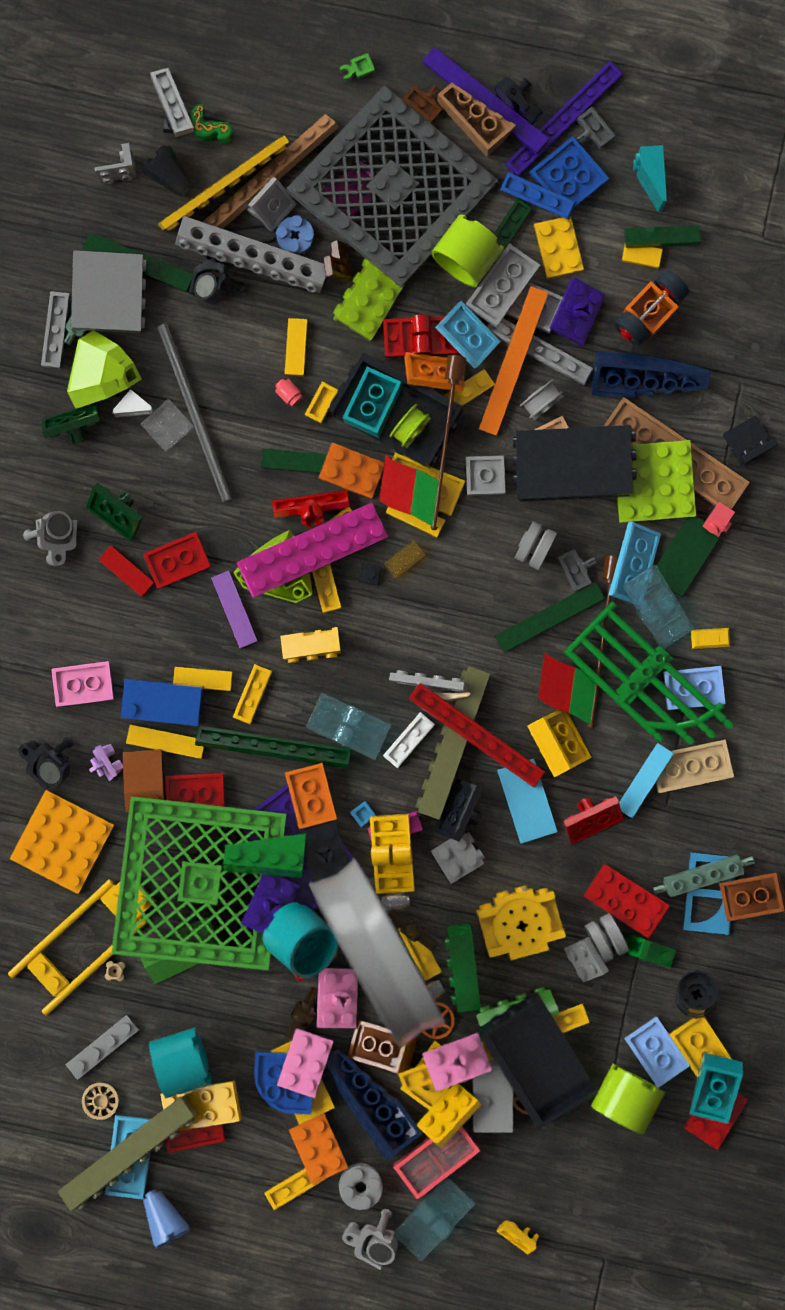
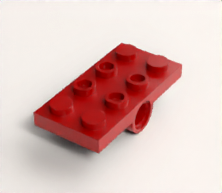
[383,315,460,358]
[584,864,670,939]

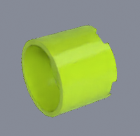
[431,214,504,287]
[591,1063,665,1135]

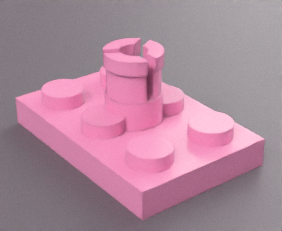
[316,968,358,1028]
[422,1033,492,1091]

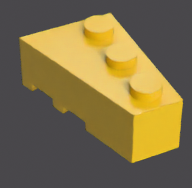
[281,627,341,663]

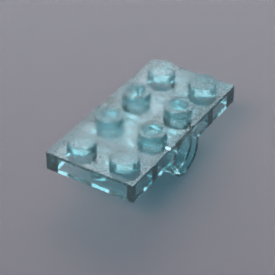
[623,565,694,649]
[305,693,391,760]
[394,1176,475,1262]

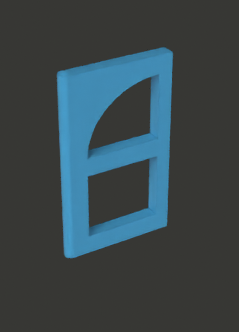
[683,853,735,935]

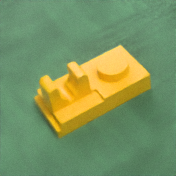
[497,1220,539,1255]

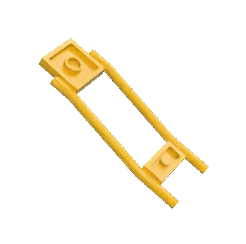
[8,879,156,1016]

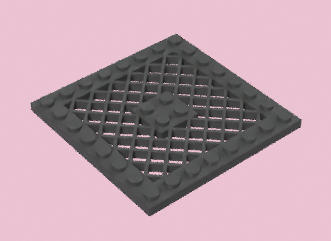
[286,85,498,288]

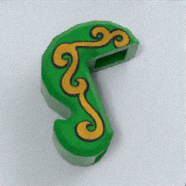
[190,104,234,144]

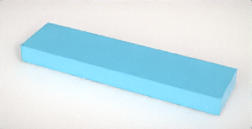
[619,743,675,818]

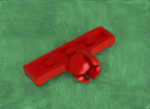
[272,490,350,528]

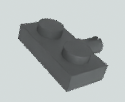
[576,107,615,149]
[557,549,597,592]

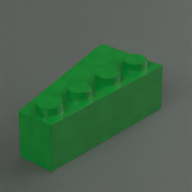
[223,834,306,878]
[445,923,481,1012]

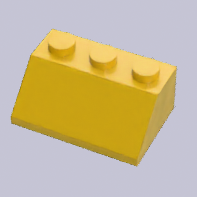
[528,710,592,777]

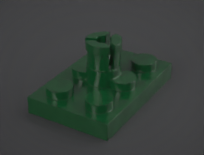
[42,402,100,444]
[86,482,143,542]

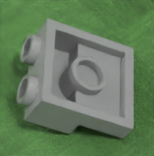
[431,832,485,884]

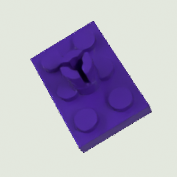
[549,277,606,346]
[241,875,300,934]

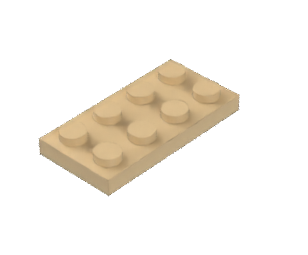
[656,739,734,793]

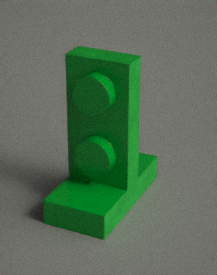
[625,933,676,968]

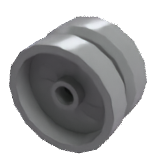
[514,521,557,570]
[585,913,629,963]

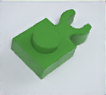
[340,53,375,81]

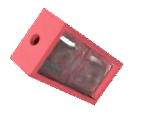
[393,1125,480,1199]

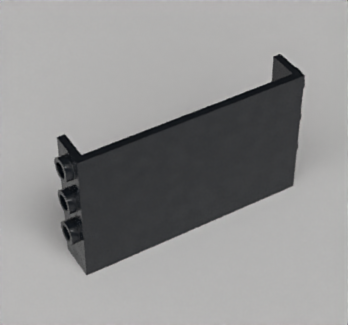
[329,352,463,469]
[513,425,637,502]
[477,992,598,1130]

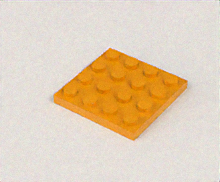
[10,790,115,894]

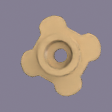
[105,961,125,981]

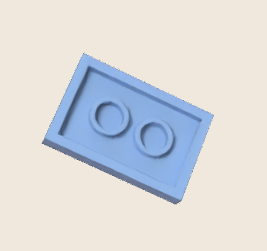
[663,666,725,710]
[624,1016,690,1087]

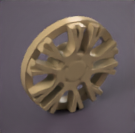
[82,1082,119,1120]

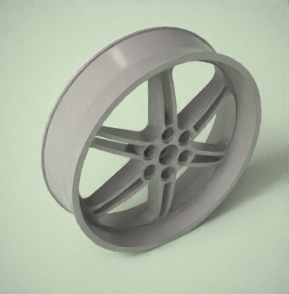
[309,858,446,1050]

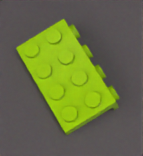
[333,258,403,341]

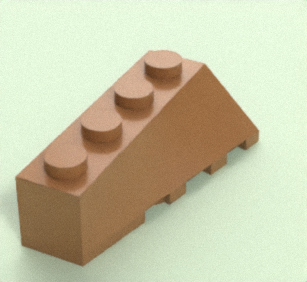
[437,83,516,157]

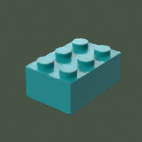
[343,367,403,438]

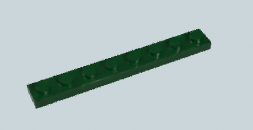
[195,726,351,769]

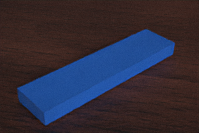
[500,172,576,220]

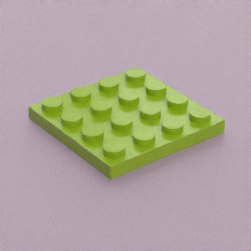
[617,440,696,523]

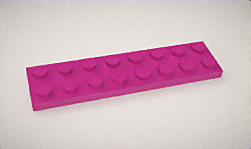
[236,503,388,598]

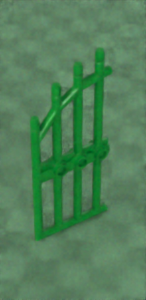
[563,601,734,745]

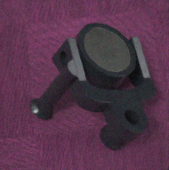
[494,76,543,125]
[189,255,245,304]
[19,737,73,791]

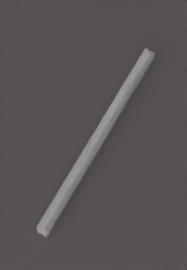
[158,323,232,502]

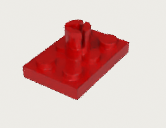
[563,796,624,845]

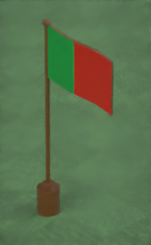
[380,355,467,530]
[538,556,619,729]

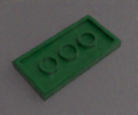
[650,516,722,597]

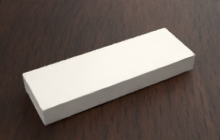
[383,712,435,768]

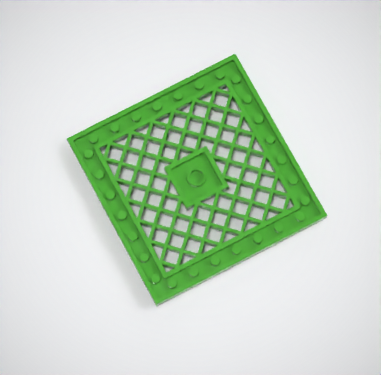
[111,796,286,970]

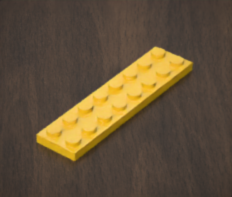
[158,135,289,231]

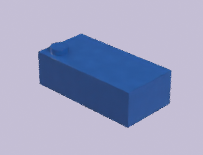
[121,678,204,726]

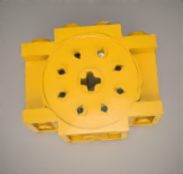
[476,885,566,960]

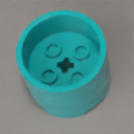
[263,902,339,978]
[149,1027,212,1099]

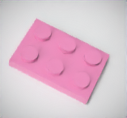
[52,661,114,707]
[277,1028,333,1098]

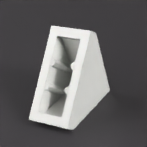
[113,389,153,417]

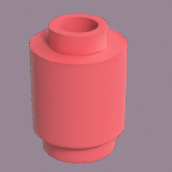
[275,379,303,407]

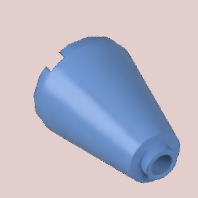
[143,1190,190,1249]

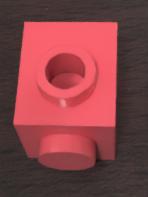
[702,502,735,537]

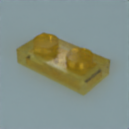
[384,540,425,579]

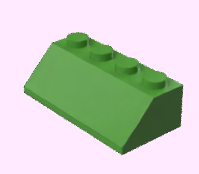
[140,916,222,984]
[475,986,559,1026]

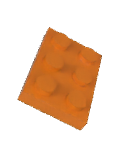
[405,352,465,392]
[318,443,384,499]
[285,763,337,829]
[289,1113,349,1185]

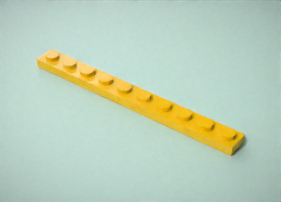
[399,1004,589,1093]

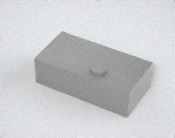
[472,1059,513,1132]

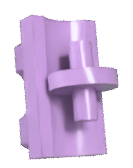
[89,744,123,781]

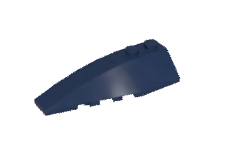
[592,351,711,398]
[325,1049,423,1161]

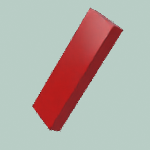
[98,546,154,597]
[165,1124,226,1153]

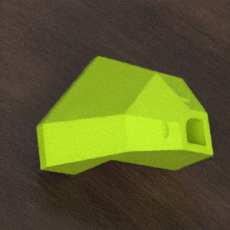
[67,331,141,408]
[233,530,313,603]

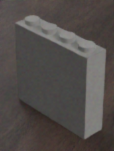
[71,251,146,333]

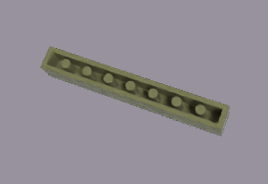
[415,666,490,820]
[58,1095,199,1211]

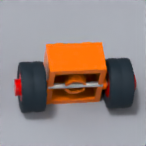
[614,269,689,346]

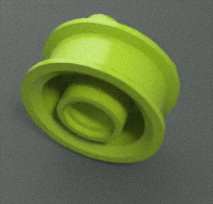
[389,404,431,448]

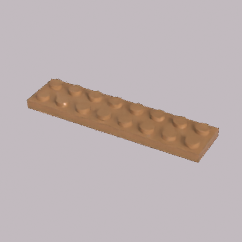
[604,397,749,509]

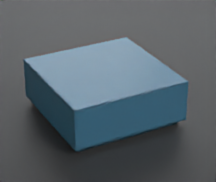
[350,801,376,828]

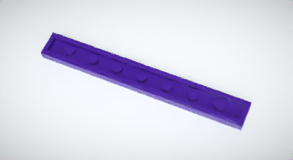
[422,47,549,155]
[505,61,623,177]

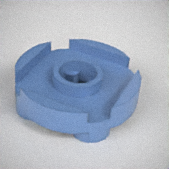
[276,215,314,255]

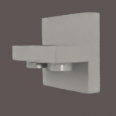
[246,177,297,231]

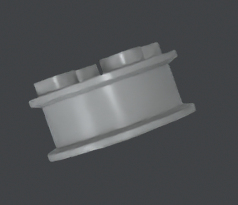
[520,379,564,420]
[339,1163,382,1210]

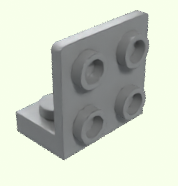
[95,143,137,184]

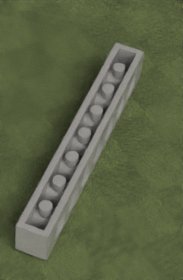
[175,216,326,293]

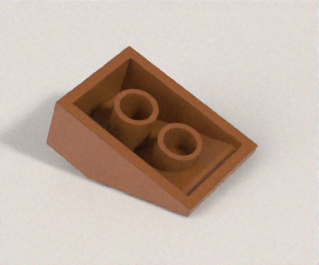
[123,749,166,812]
[719,872,785,922]
[347,1020,418,1073]

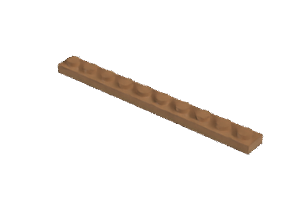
[194,114,338,239]

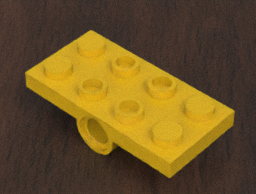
[370,814,415,894]
[161,1080,242,1131]

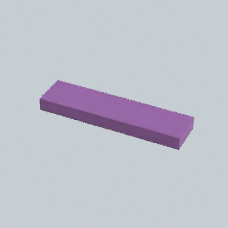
[211,571,258,649]

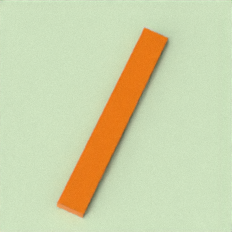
[479,286,548,436]

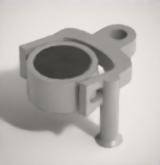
[23,511,77,566]
[342,1209,398,1270]

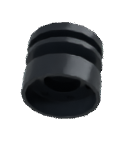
[675,970,719,1019]

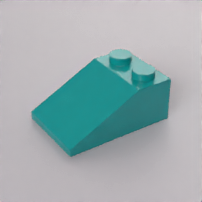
[633,145,667,213]
[690,1053,743,1124]

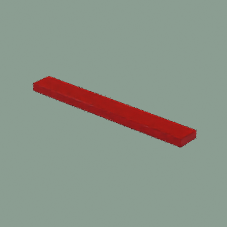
[408,683,545,788]

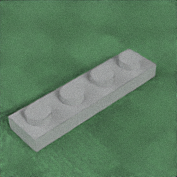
[150,68,194,137]
[41,291,70,369]
[389,670,469,693]
[65,1014,139,1080]

